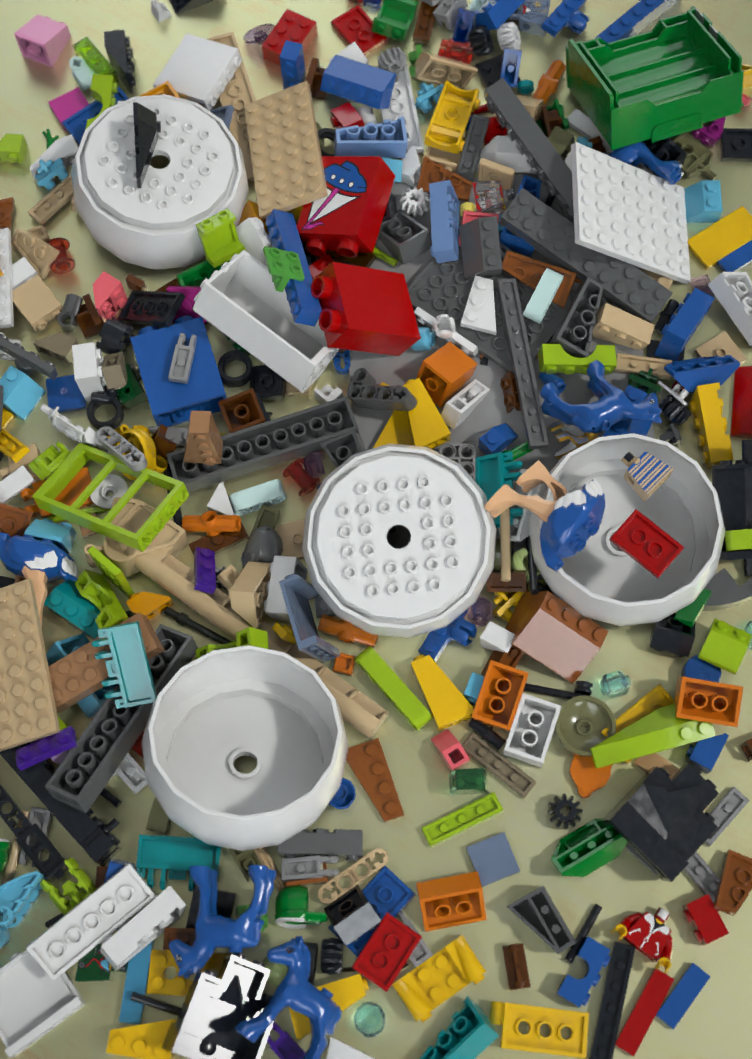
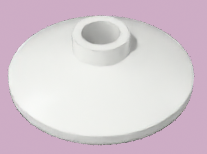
[90,474,128,509]

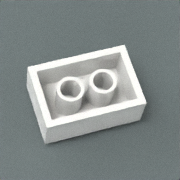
[72,342,108,403]
[503,693,561,767]

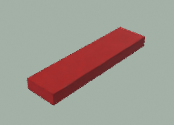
[615,968,675,1057]

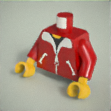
[611,907,673,974]

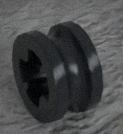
[574,681,593,695]

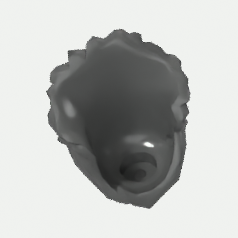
[241,525,283,569]

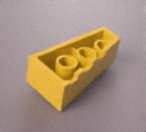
[689,382,734,469]

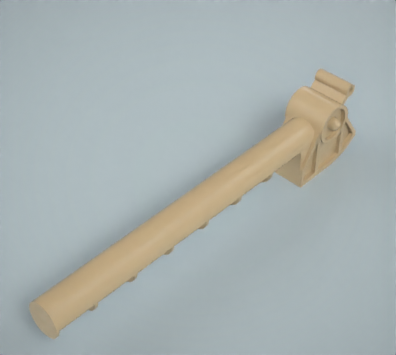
[84,497,389,739]

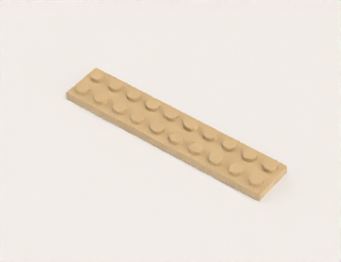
[207,32,256,183]

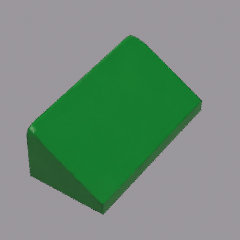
[674,589,712,628]

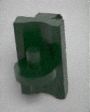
[628,368,662,395]

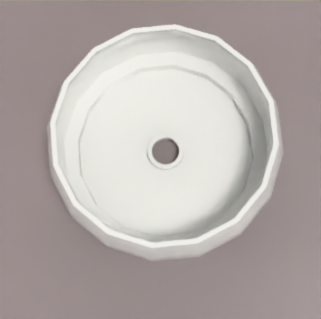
[71,95,249,270]
[528,433,725,626]
[302,443,497,638]
[142,645,348,851]

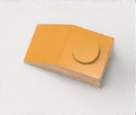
[126,591,174,620]

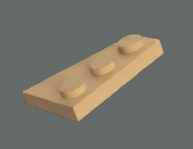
[11,228,60,279]

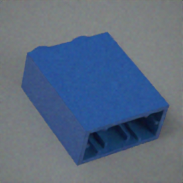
[130,316,227,427]

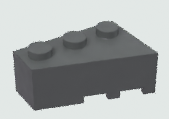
[507,885,577,954]

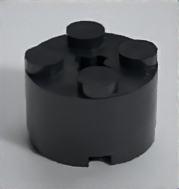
[96,316,136,358]

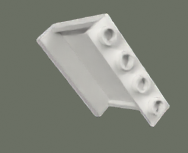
[153,33,242,111]
[0,941,86,1058]

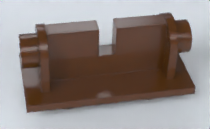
[500,371,521,413]
[502,943,531,990]

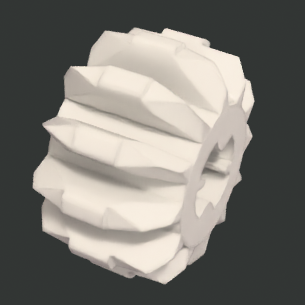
[497,22,522,51]
[400,186,430,218]

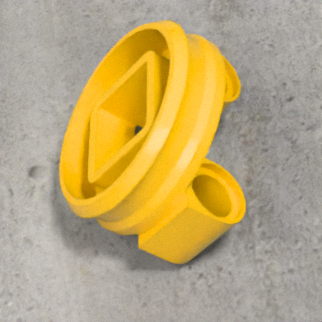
[115,425,168,480]

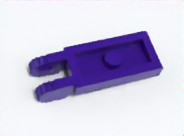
[267,1021,306,1059]

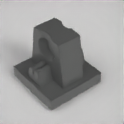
[659,423,682,447]

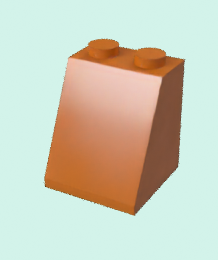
[416,341,478,408]

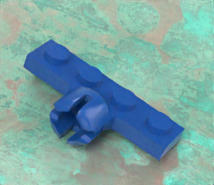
[541,0,589,38]
[418,607,477,662]

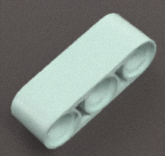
[523,268,564,324]
[229,479,287,516]

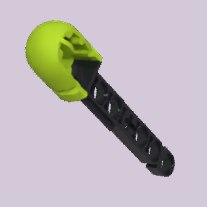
[0,784,96,915]

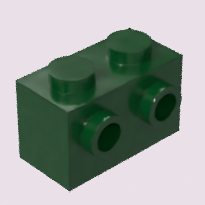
[117,363,148,410]

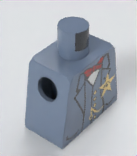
[510,0,550,37]

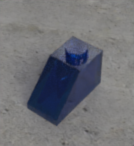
[451,6,479,46]

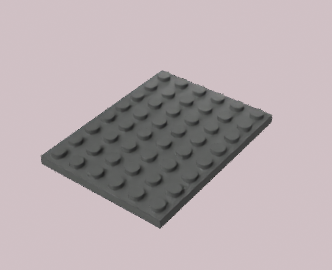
[408,232,576,374]

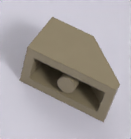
[34,332,78,365]
[101,351,128,390]

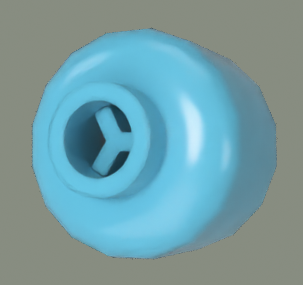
[411,327,435,351]

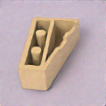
[592,303,655,350]

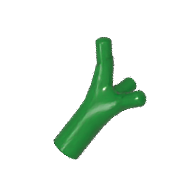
[42,129,59,149]

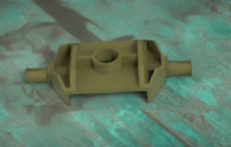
[669,132,718,180]

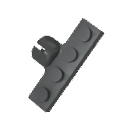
[0,334,58,380]

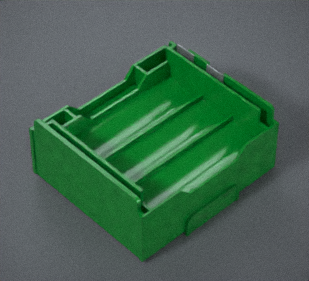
[565,6,744,150]

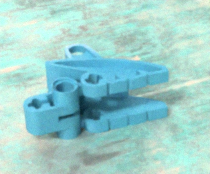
[0,871,44,950]

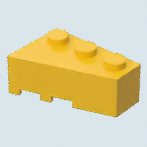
[106,1018,177,1059]

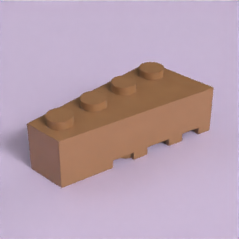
[183,411,223,466]

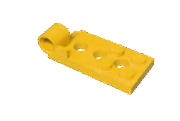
[147,950,233,996]
[489,1001,589,1058]

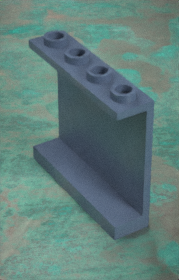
[279,574,340,663]

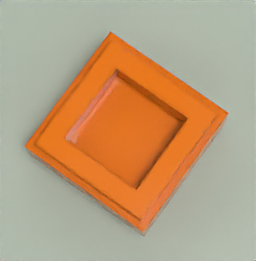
[332,653,356,676]

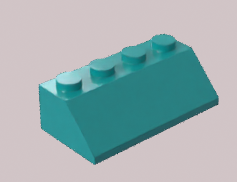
[44,580,100,640]

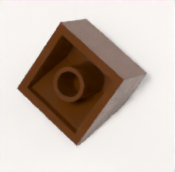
[218,388,266,433]

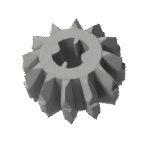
[377,46,407,74]

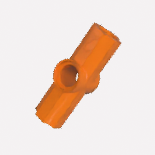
[532,60,566,105]
[182,511,241,536]
[318,614,378,648]

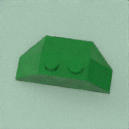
[551,818,627,877]

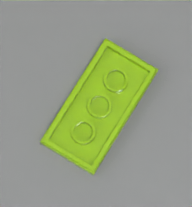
[88,545,135,598]

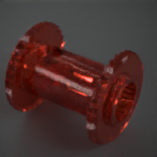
[47,238,75,274]
[283,458,320,497]

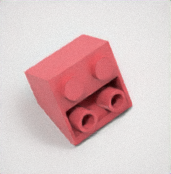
[92,271,127,325]

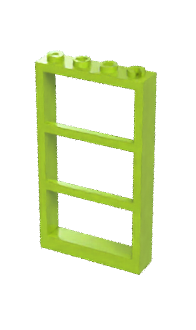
[32,443,189,552]

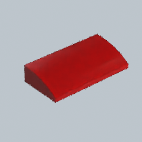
[730,366,752,439]

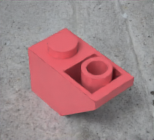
[431,729,470,774]

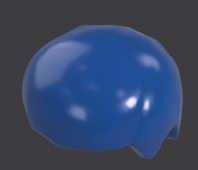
[329,778,356,809]

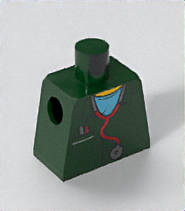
[75,944,128,982]

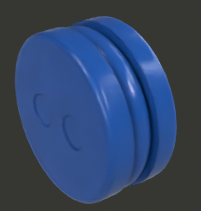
[682,654,721,683]

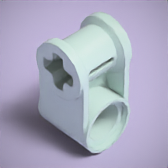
[69,56,95,91]

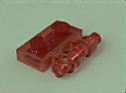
[438,39,473,65]

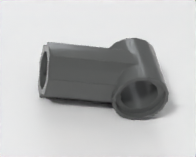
[57,293,83,332]

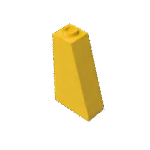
[403,378,451,449]
[411,655,474,732]
[289,974,369,1040]

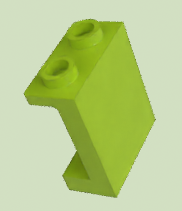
[196,208,246,268]

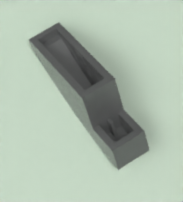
[702,568,752,611]

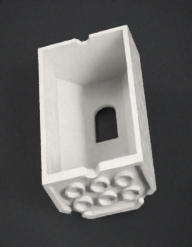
[193,250,340,393]

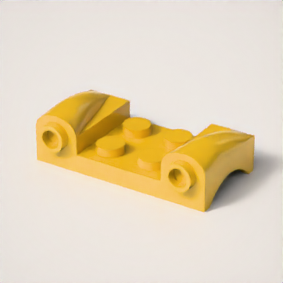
[425,81,481,154]
[392,935,486,1023]

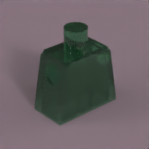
[449,768,489,795]

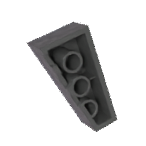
[549,277,604,358]
[320,429,366,468]
[277,828,363,861]

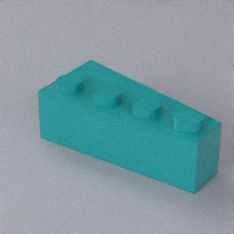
[420,996,499,1059]

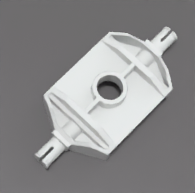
[40,404,109,452]

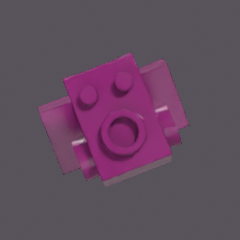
[691,117,726,147]

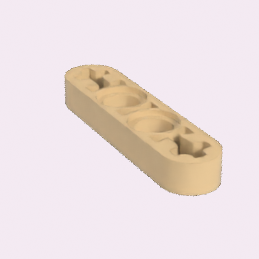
[318,848,388,904]

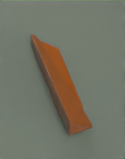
[481,590,534,677]

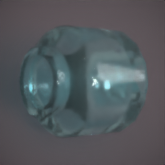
[600,670,631,699]

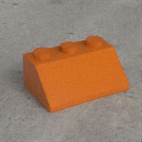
[471,660,529,733]
[675,676,743,727]
[416,871,487,932]

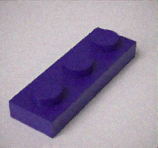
[194,547,216,594]
[15,726,77,770]

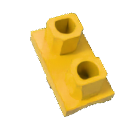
[491,592,524,622]

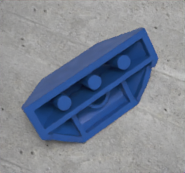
[664,355,740,392]

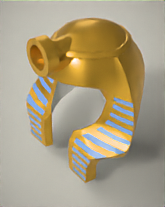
[548,421,598,459]

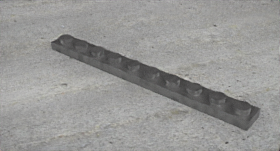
[497,278,549,449]

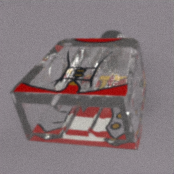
[472,181,514,214]

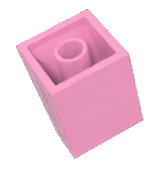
[14,14,71,67]

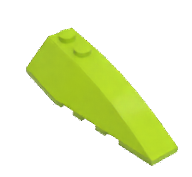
[590,704,716,768]

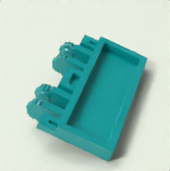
[475,452,523,528]
[92,621,157,709]
[136,835,222,891]

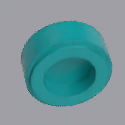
[517,80,534,95]

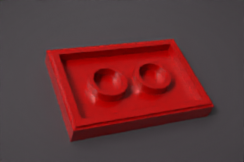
[331,5,388,55]
[609,509,685,579]
[351,912,422,992]

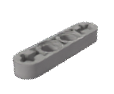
[96,426,147,471]

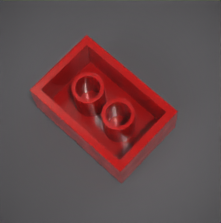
[262,9,318,67]

